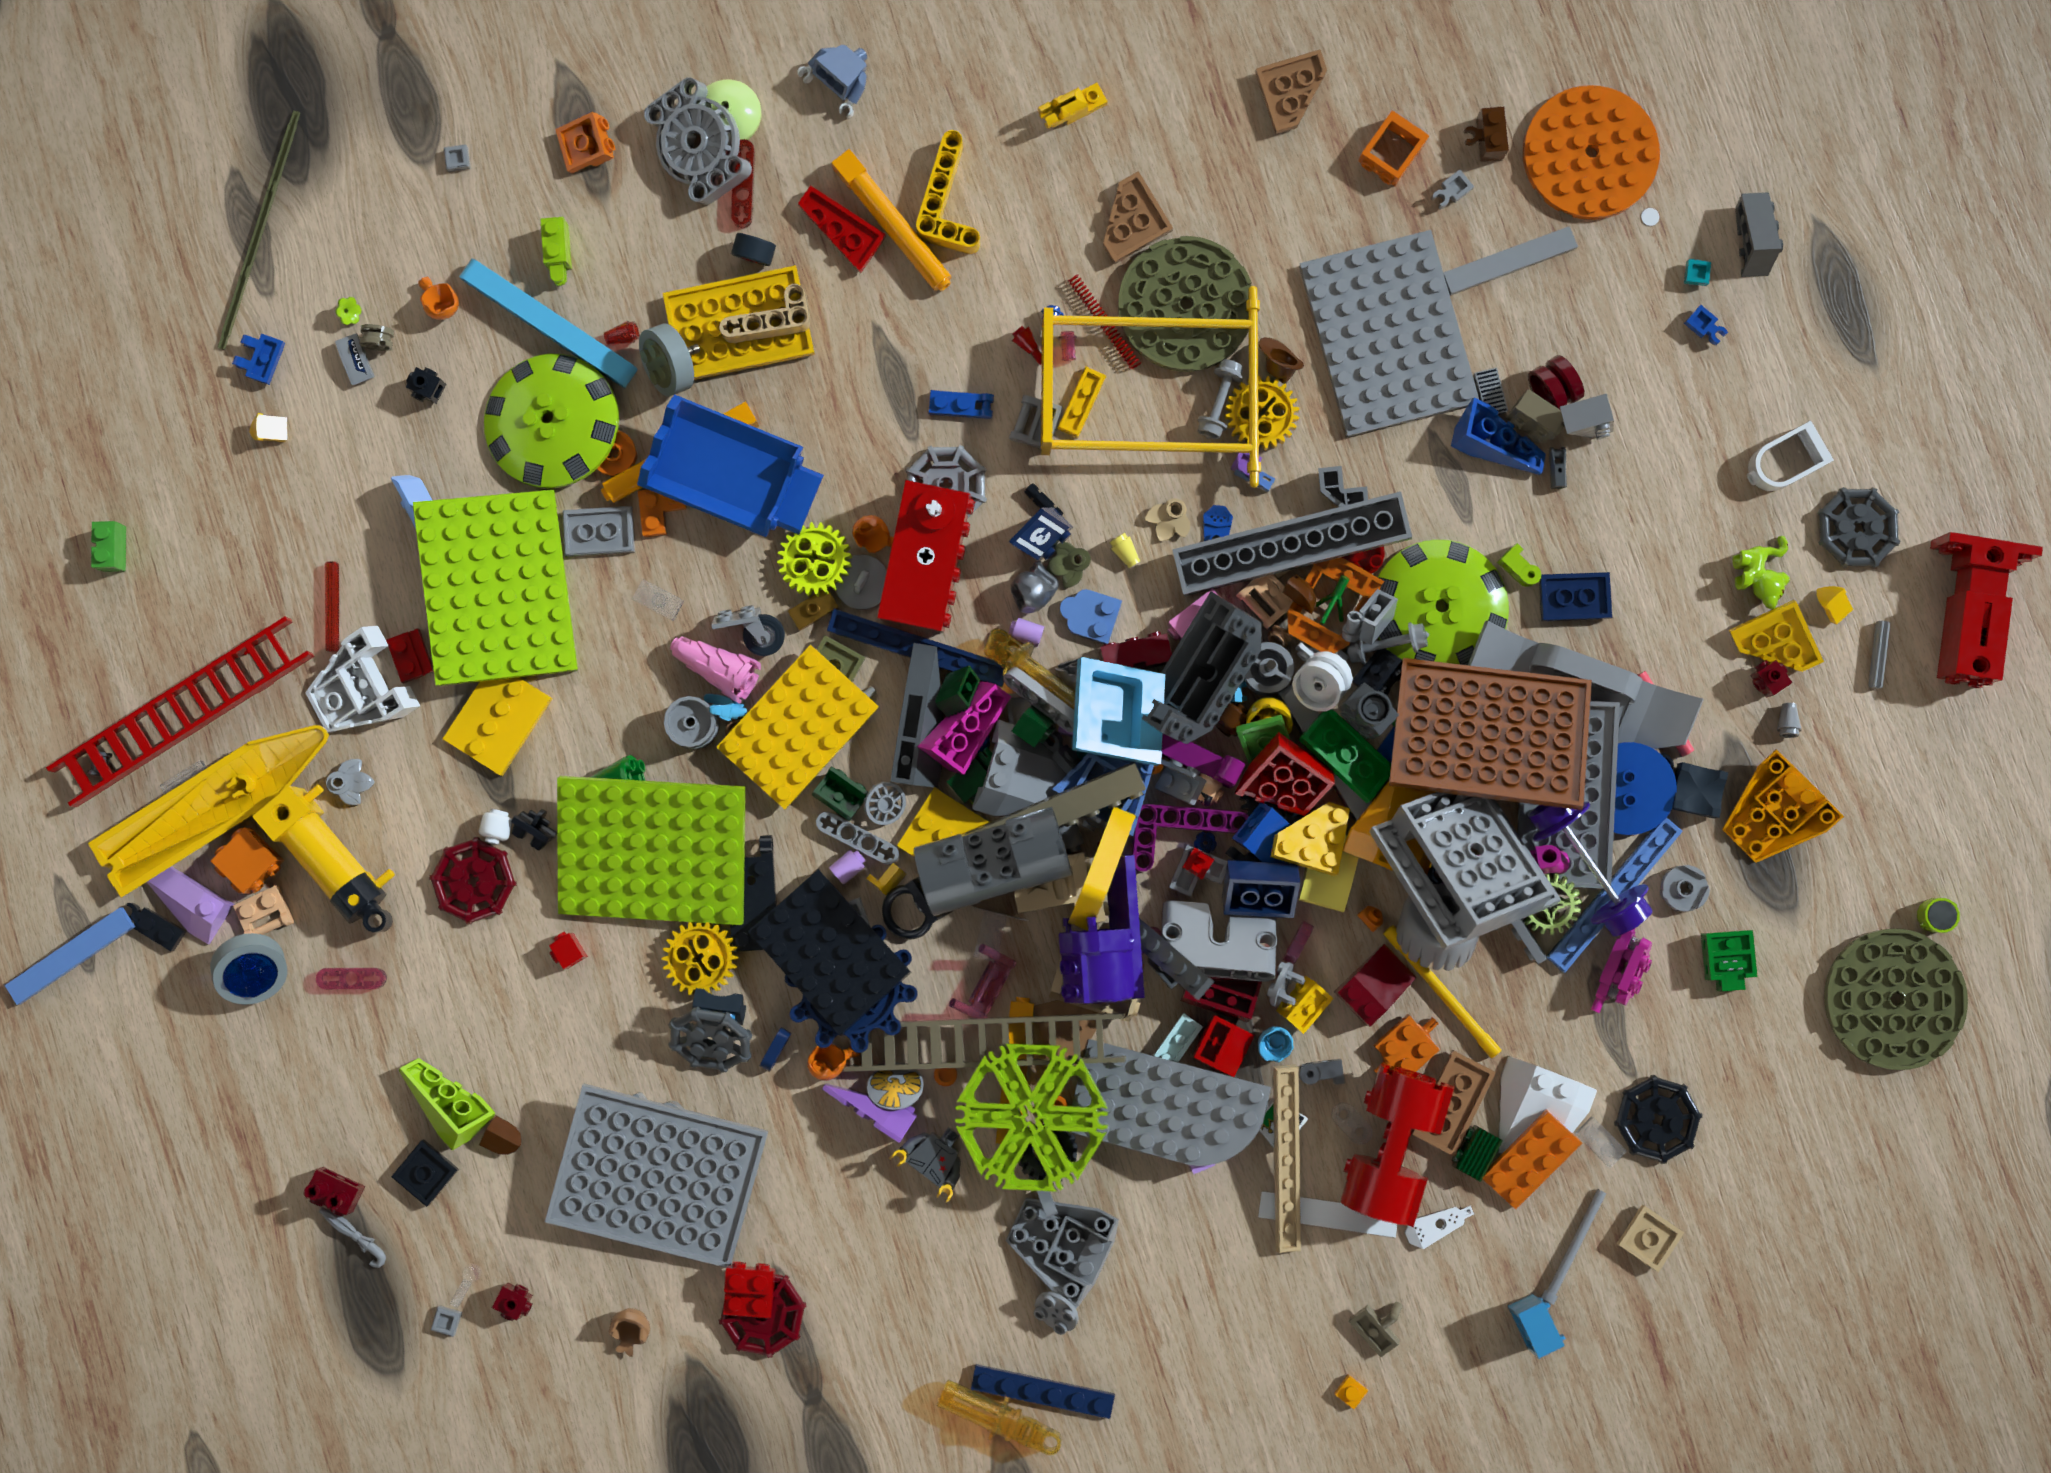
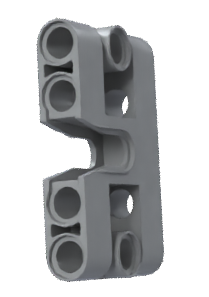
[1160,901,1277,982]

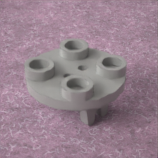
[1267,962,1305,1007]
[1033,1292,1079,1335]

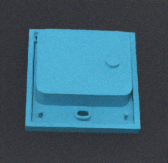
[1072,657,1165,766]

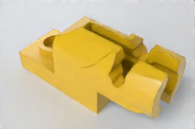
[1038,83,1108,129]

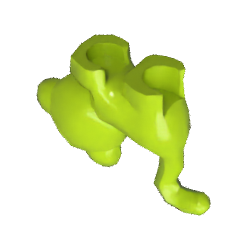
[1732,535,1790,610]

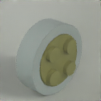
[639,323,700,396]

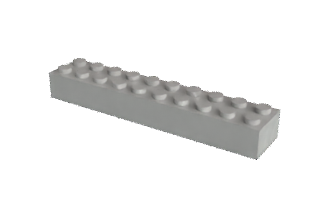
[1172,491,1412,596]

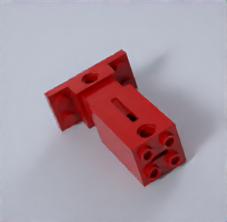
[1930,532,2043,688]

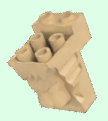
[1014,853,1110,922]

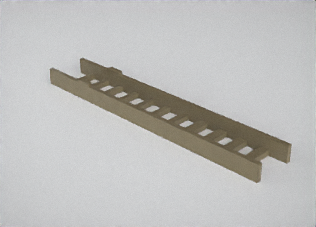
[844,1013,1126,1072]

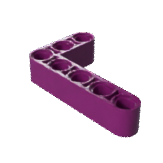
[1161,733,1245,789]
[1132,804,1249,872]

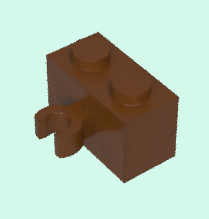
[1464,107,1509,162]

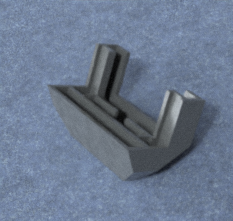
[1142,592,1261,744]

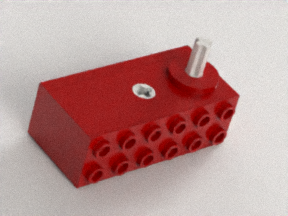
[877,480,975,632]

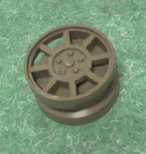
[359,324,394,351]

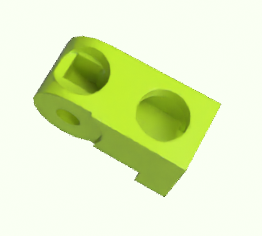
[1497,543,1542,587]

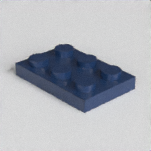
[1539,572,1613,621]

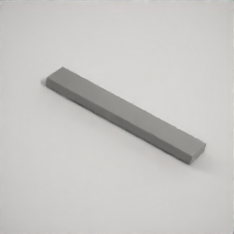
[1443,226,1578,295]

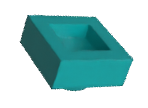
[1684,259,1711,286]

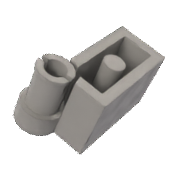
[1342,589,1398,645]

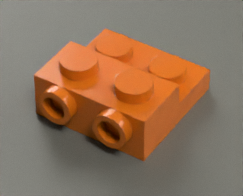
[555,112,615,173]

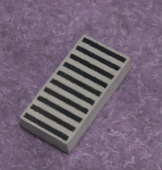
[1473,368,1508,415]

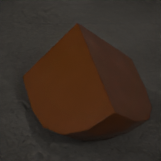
[1282,574,1316,615]
[479,1115,522,1155]

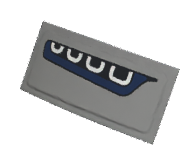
[335,333,375,385]

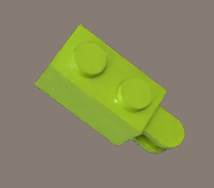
[540,217,572,286]

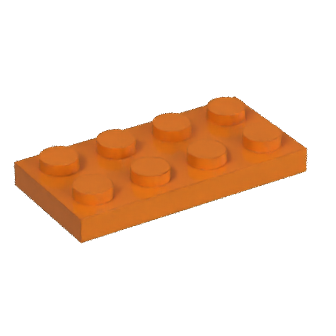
[1483,1109,1582,1209]

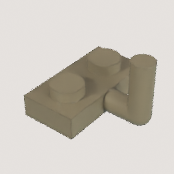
[1349,1302,1402,1357]

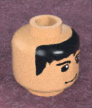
[1197,773,1224,806]

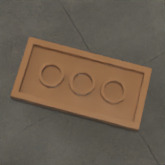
[1411,1050,1496,1157]

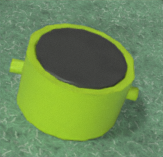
[1917,898,1960,933]

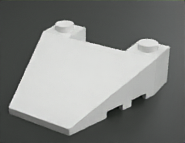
[305,626,420,733]

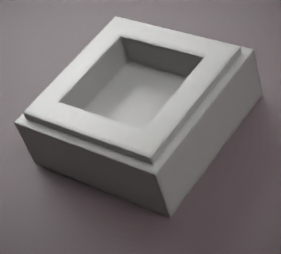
[444,144,471,172]
[431,1306,462,1337]

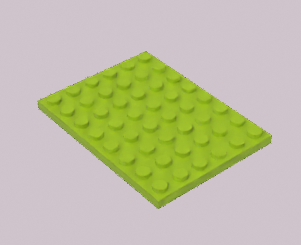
[413,490,578,686]
[557,776,745,925]

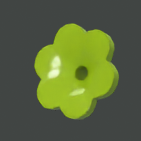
[335,297,362,325]

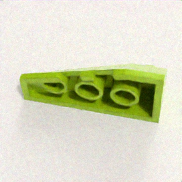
[399,1058,495,1151]

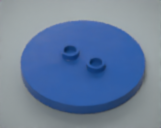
[1614,742,1677,835]

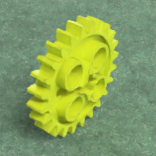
[777,522,852,597]

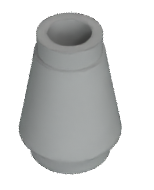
[1777,703,1801,738]

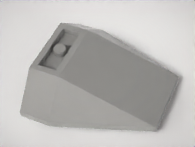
[1006,1198,1119,1307]

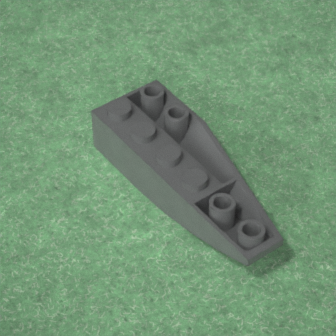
[890,643,944,788]

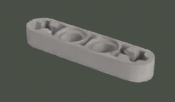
[1003,667,1074,732]
[816,812,899,865]

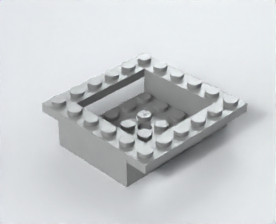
[1369,792,1561,950]

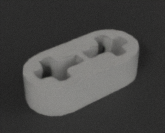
[1034,1179,1058,1217]

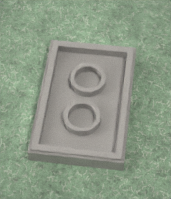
[563,506,635,557]

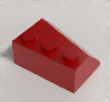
[1235,732,1335,816]

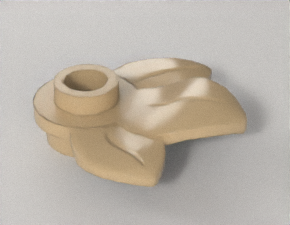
[1145,498,1191,541]

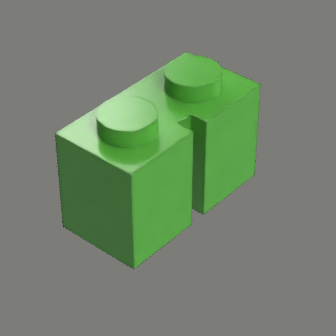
[91,521,126,572]

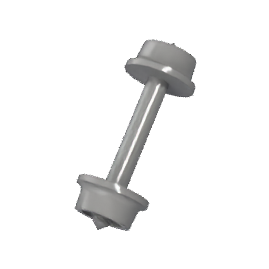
[1197,359,1244,439]
[1345,622,1429,664]

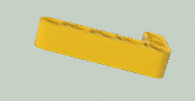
[916,130,980,254]
[1068,807,1136,931]

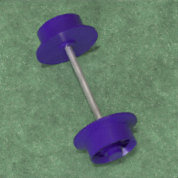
[1528,801,1653,937]

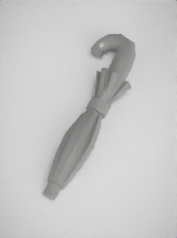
[319,1207,386,1268]

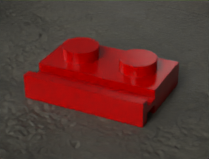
[386,628,434,683]

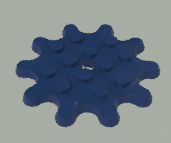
[785,925,918,1053]

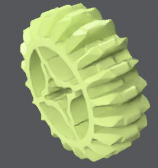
[1524,873,1582,935]

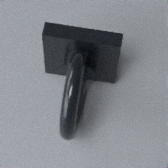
[882,877,954,940]

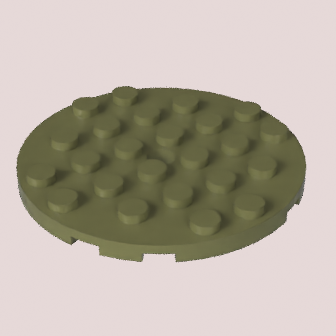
[1118,236,1252,372]
[1824,929,1968,1070]

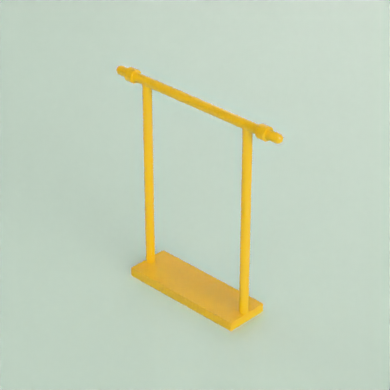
[1041,286,1261,488]

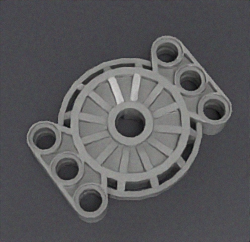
[644,77,752,205]

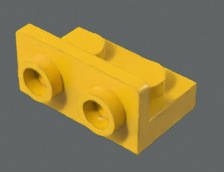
[1276,976,1334,1034]

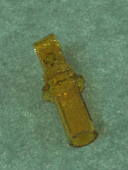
[937,1379,1062,1455]

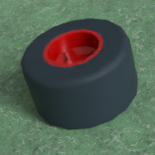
[731,233,776,266]

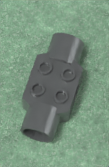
[1338,682,1399,740]

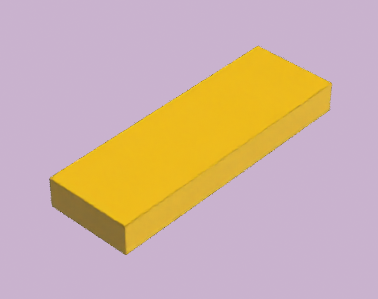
[1057,366,1106,438]

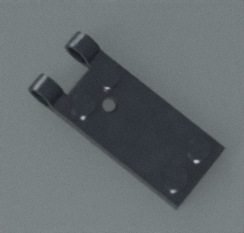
[730,835,777,952]

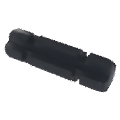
[1024,483,1063,515]

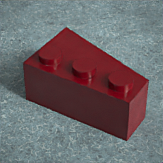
[1180,977,1262,1023]

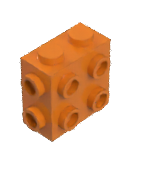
[211,827,285,894]

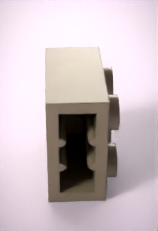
[1505,389,1565,444]

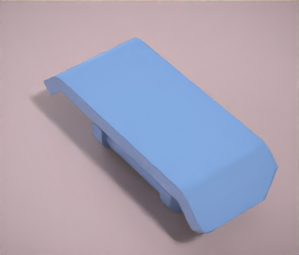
[391,475,432,529]

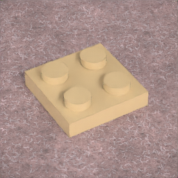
[1617,1205,1684,1272]

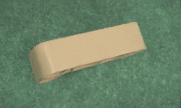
[719,284,810,343]

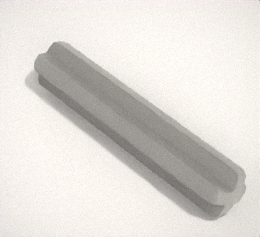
[1868,621,1890,689]

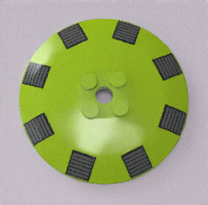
[484,354,619,488]
[1378,539,1509,665]

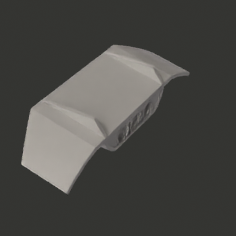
[1468,621,1704,749]

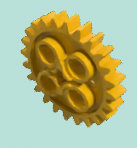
[1225,376,1300,451]
[662,922,738,995]

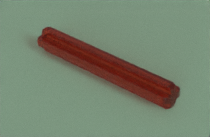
[325,561,339,652]

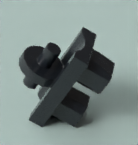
[511,809,557,851]

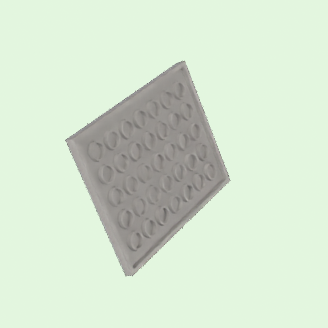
[1299,230,1479,438]
[545,1083,768,1268]

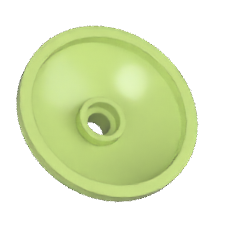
[706,80,761,144]

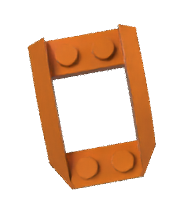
[1287,557,1385,653]

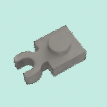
[1431,170,1474,209]

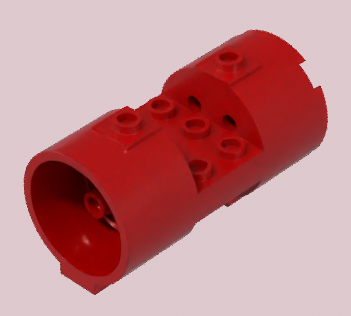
[1340,1064,1455,1227]

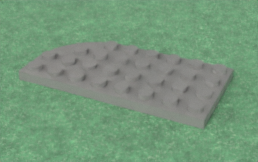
[1070,1039,1272,1166]

